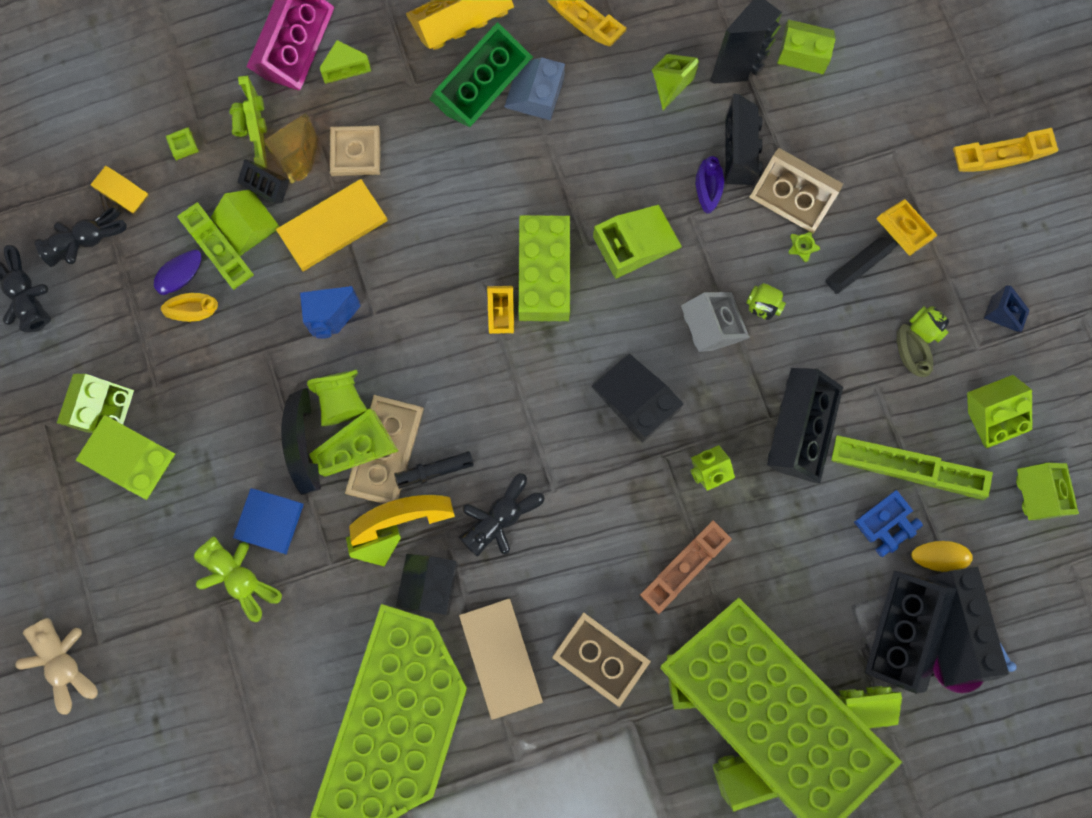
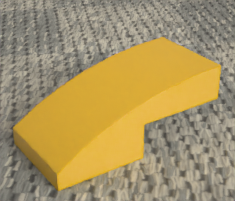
[90,166,148,215]

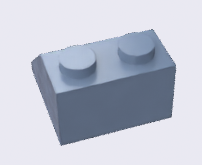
[505,57,565,120]

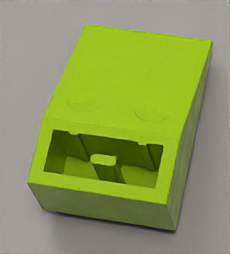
[593,205,682,279]

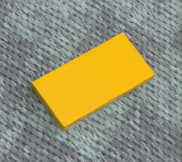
[276,179,388,272]

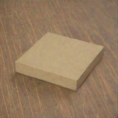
[330,126,380,176]

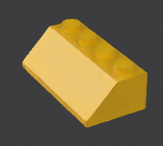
[406,0,514,49]

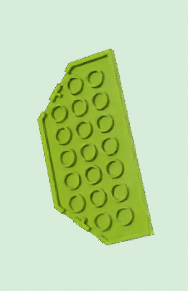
[310,604,467,818]

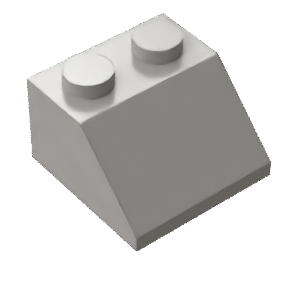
[681,292,750,352]

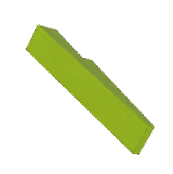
[831,435,993,500]

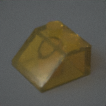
[264,113,318,184]

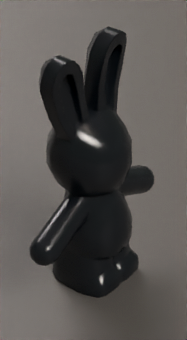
[34,205,127,267]
[0,245,51,332]
[458,473,545,557]

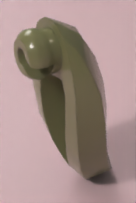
[897,324,933,377]

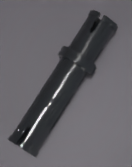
[394,451,474,489]

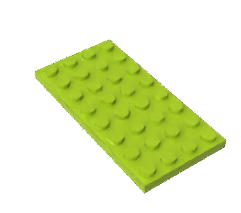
[660,598,902,818]

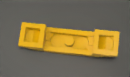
[547,0,626,46]
[953,128,1058,172]
[349,495,455,546]

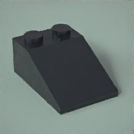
[591,354,684,443]

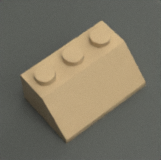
[749,148,843,234]

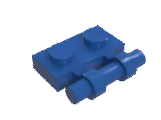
[854,490,923,557]

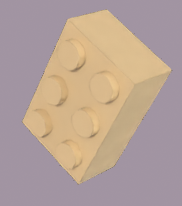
[551,613,651,707]

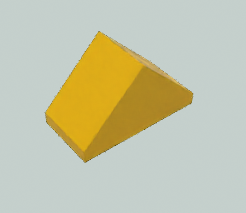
[487,286,514,334]

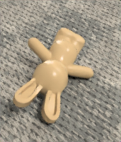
[15,618,98,715]

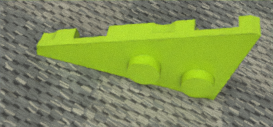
[238,75,267,178]

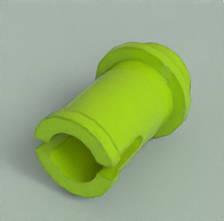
[229,103,248,137]

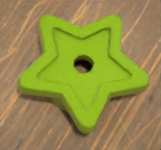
[788,232,820,262]

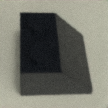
[396,554,458,615]

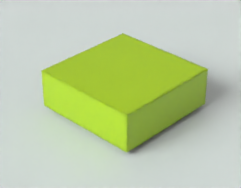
[165,127,199,160]

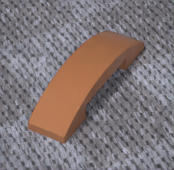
[640,521,732,614]

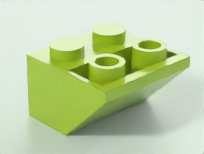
[57,374,134,433]
[967,375,1032,448]
[837,686,902,728]

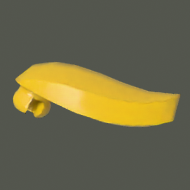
[161,293,218,322]
[910,541,973,572]

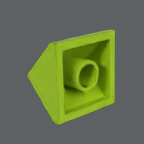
[211,190,280,256]

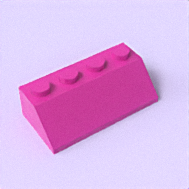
[246,0,335,90]

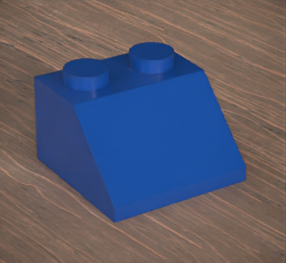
[300,286,360,339]

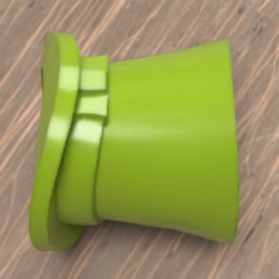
[307,369,367,426]

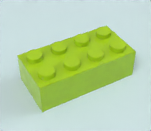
[519,215,570,321]

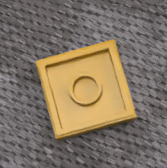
[876,199,937,256]

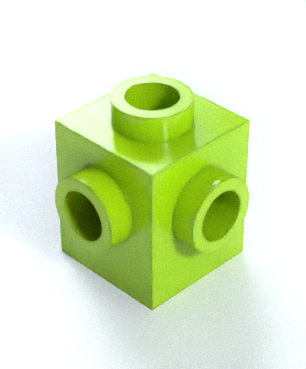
[691,445,735,491]

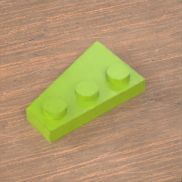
[309,409,398,477]

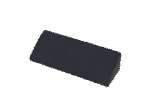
[825,237,898,294]

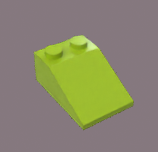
[76,415,176,500]

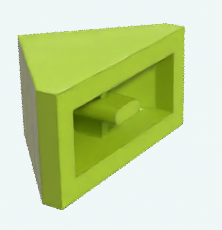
[320,40,371,84]

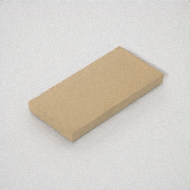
[345,395,424,504]
[459,598,543,720]

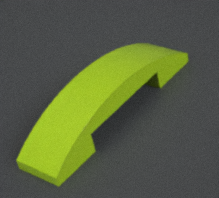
[177,202,254,290]

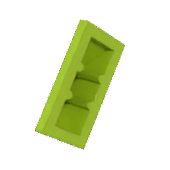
[346,525,401,567]

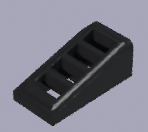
[237,159,290,204]

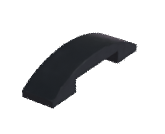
[281,388,321,495]

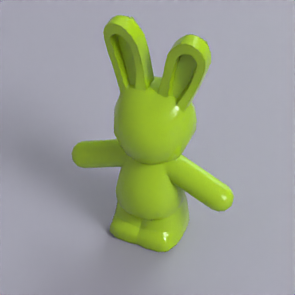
[194,536,282,622]

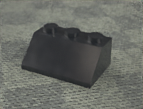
[725,94,763,185]

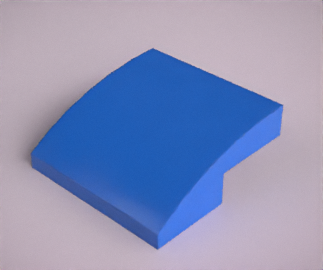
[233,488,304,555]

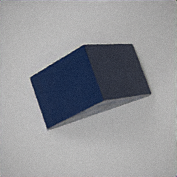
[984,285,1030,332]

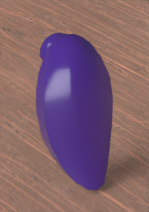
[696,156,724,214]
[154,250,202,295]

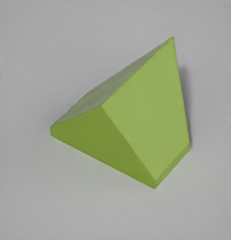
[651,54,699,110]

